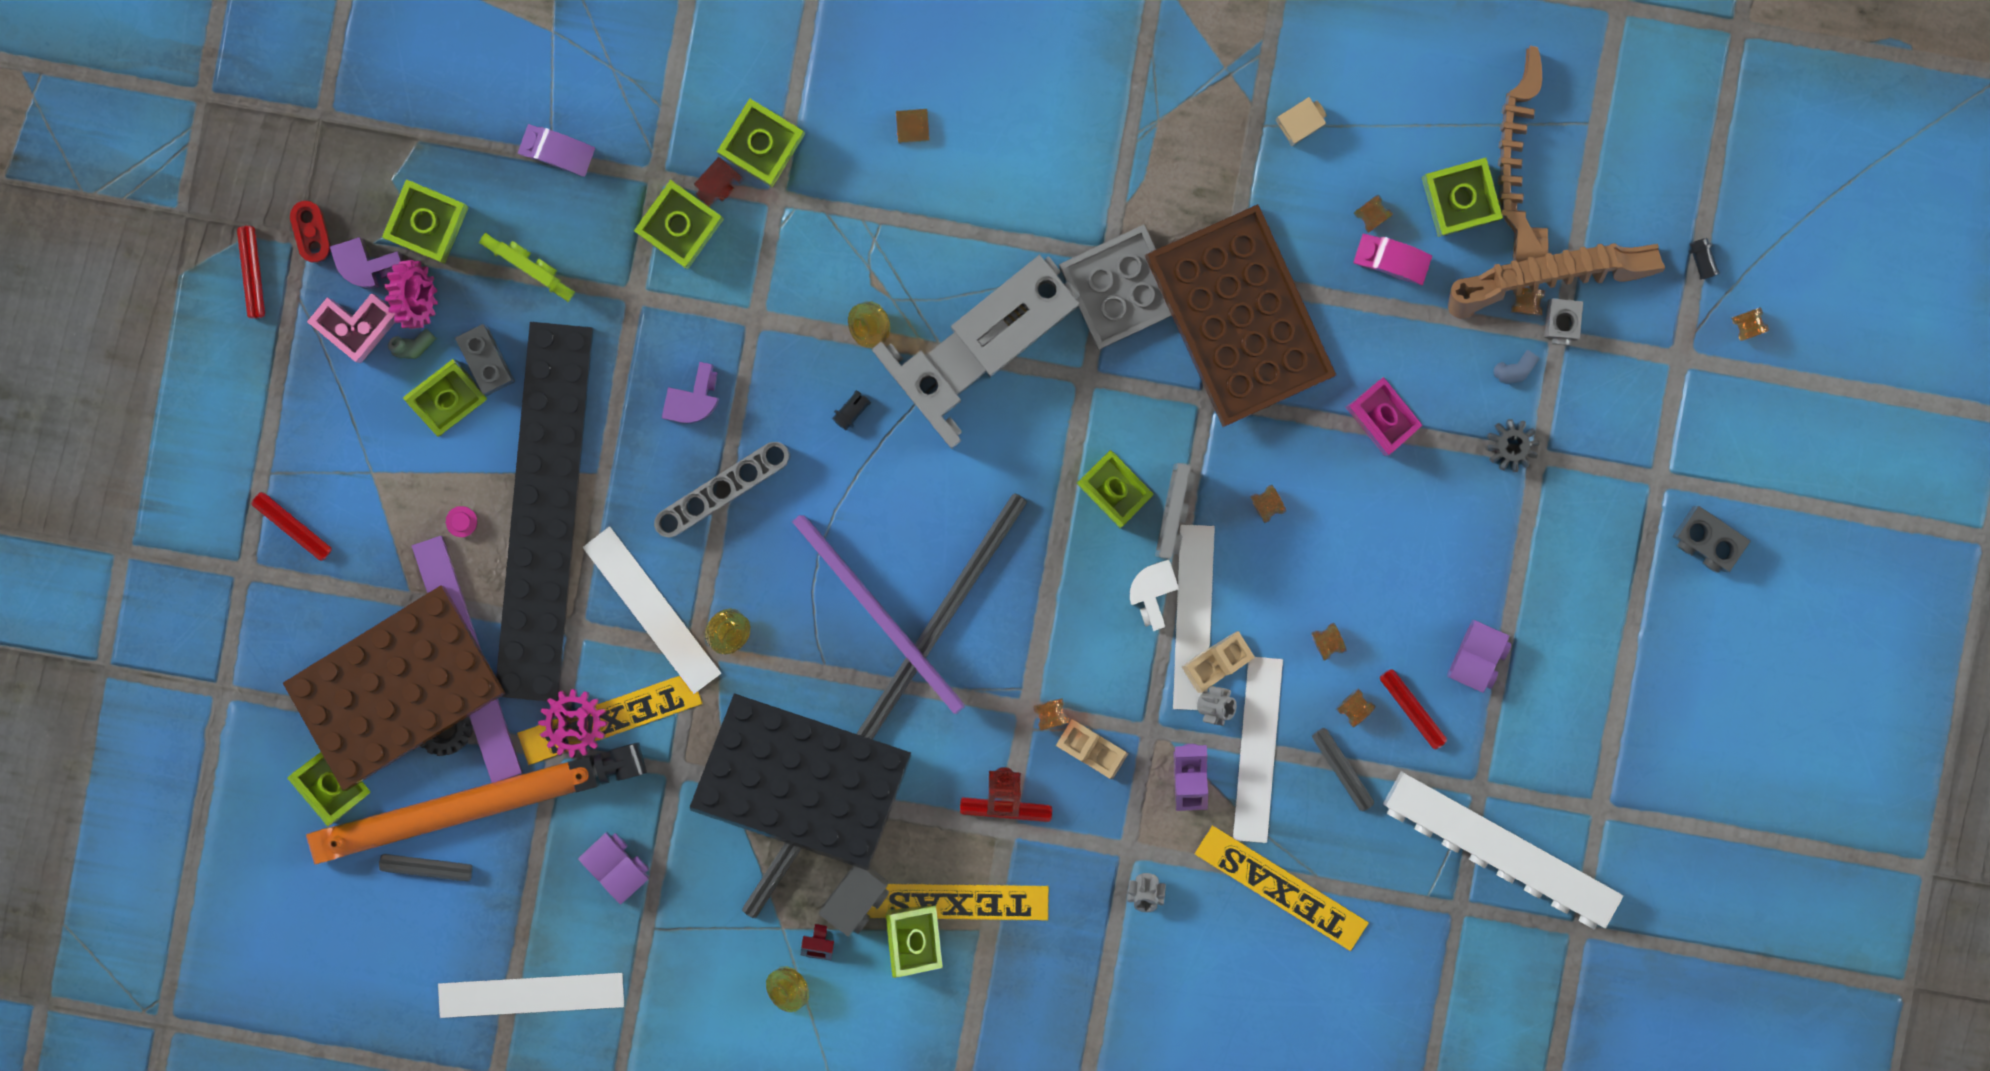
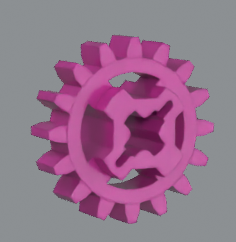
[385,260,438,329]
[538,689,608,757]

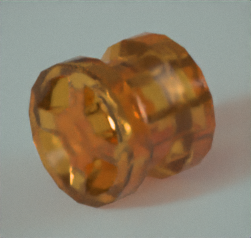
[1353,194,1393,233]
[1511,287,1545,316]
[1731,307,1770,341]
[1250,485,1287,524]
[1311,623,1347,661]
[1336,688,1376,728]
[1033,698,1069,730]

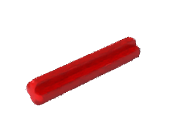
[237,226,265,319]
[251,492,332,561]
[1380,669,1447,750]
[960,797,1053,822]

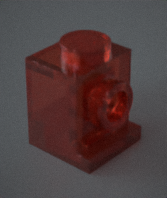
[694,157,744,207]
[987,767,1021,817]

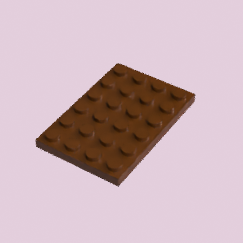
[1145,204,1336,427]
[283,585,505,791]

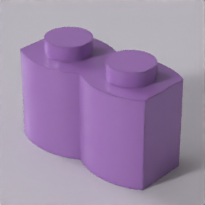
[1447,620,1511,693]
[578,832,649,905]

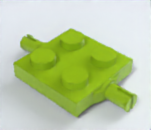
[479,232,575,303]

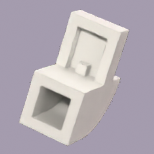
[1130,559,1179,631]

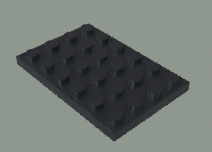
[689,693,911,871]

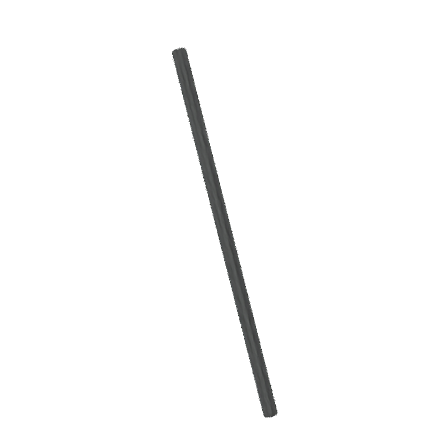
[742,493,1027,919]

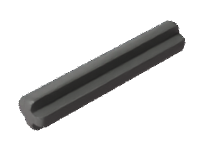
[1312,728,1374,812]
[379,854,473,882]

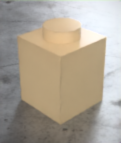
[1275,97,1327,146]

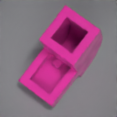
[1353,233,1432,285]

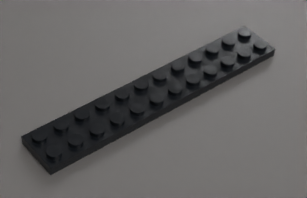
[496,322,594,701]

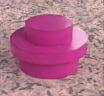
[446,506,477,537]

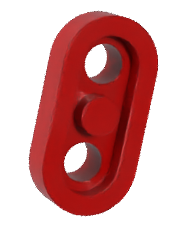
[290,201,331,263]

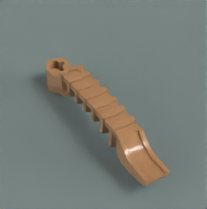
[1497,45,1548,262]
[1448,243,1665,319]

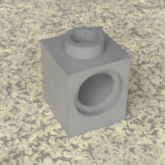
[1544,298,1583,346]

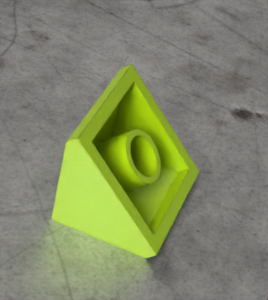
[403,359,487,437]
[1076,450,1154,528]
[287,752,371,826]
[886,906,943,978]

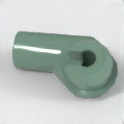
[388,328,437,359]

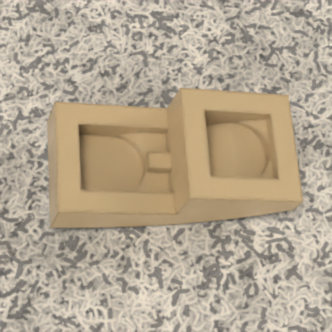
[1182,631,1255,693]
[1056,719,1129,780]

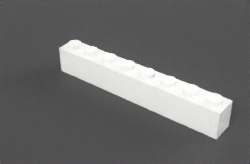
[1383,772,1624,930]

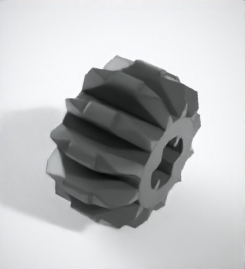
[1485,419,1540,472]

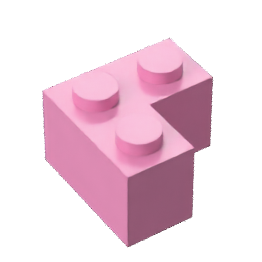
[307,293,395,363]

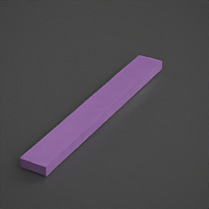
[792,515,965,714]
[411,535,523,783]

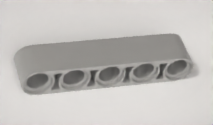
[654,442,790,537]

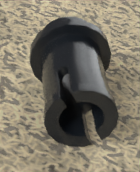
[1688,238,1720,280]
[832,390,871,431]

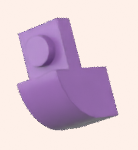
[518,124,595,177]
[330,237,404,288]
[662,362,719,423]
[1174,744,1208,811]

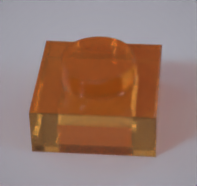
[896,109,929,143]

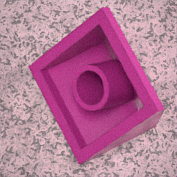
[1345,377,1423,456]

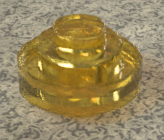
[848,301,890,348]
[705,608,751,655]
[766,966,809,1012]

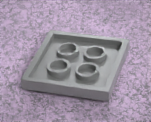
[1059,225,1172,350]
[1155,463,1195,559]

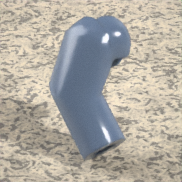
[1493,350,1540,384]

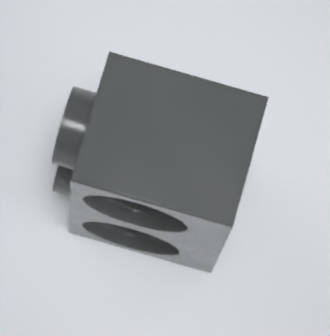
[455,324,515,396]
[1673,506,1750,574]

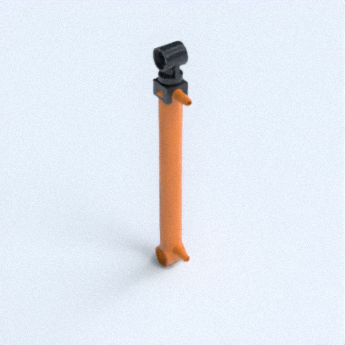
[306,742,647,865]

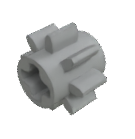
[1197,686,1237,726]
[1127,873,1166,912]

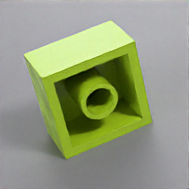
[717,98,805,188]
[1421,158,1503,237]
[382,179,469,264]
[634,180,724,270]

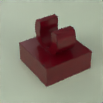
[800,924,834,961]

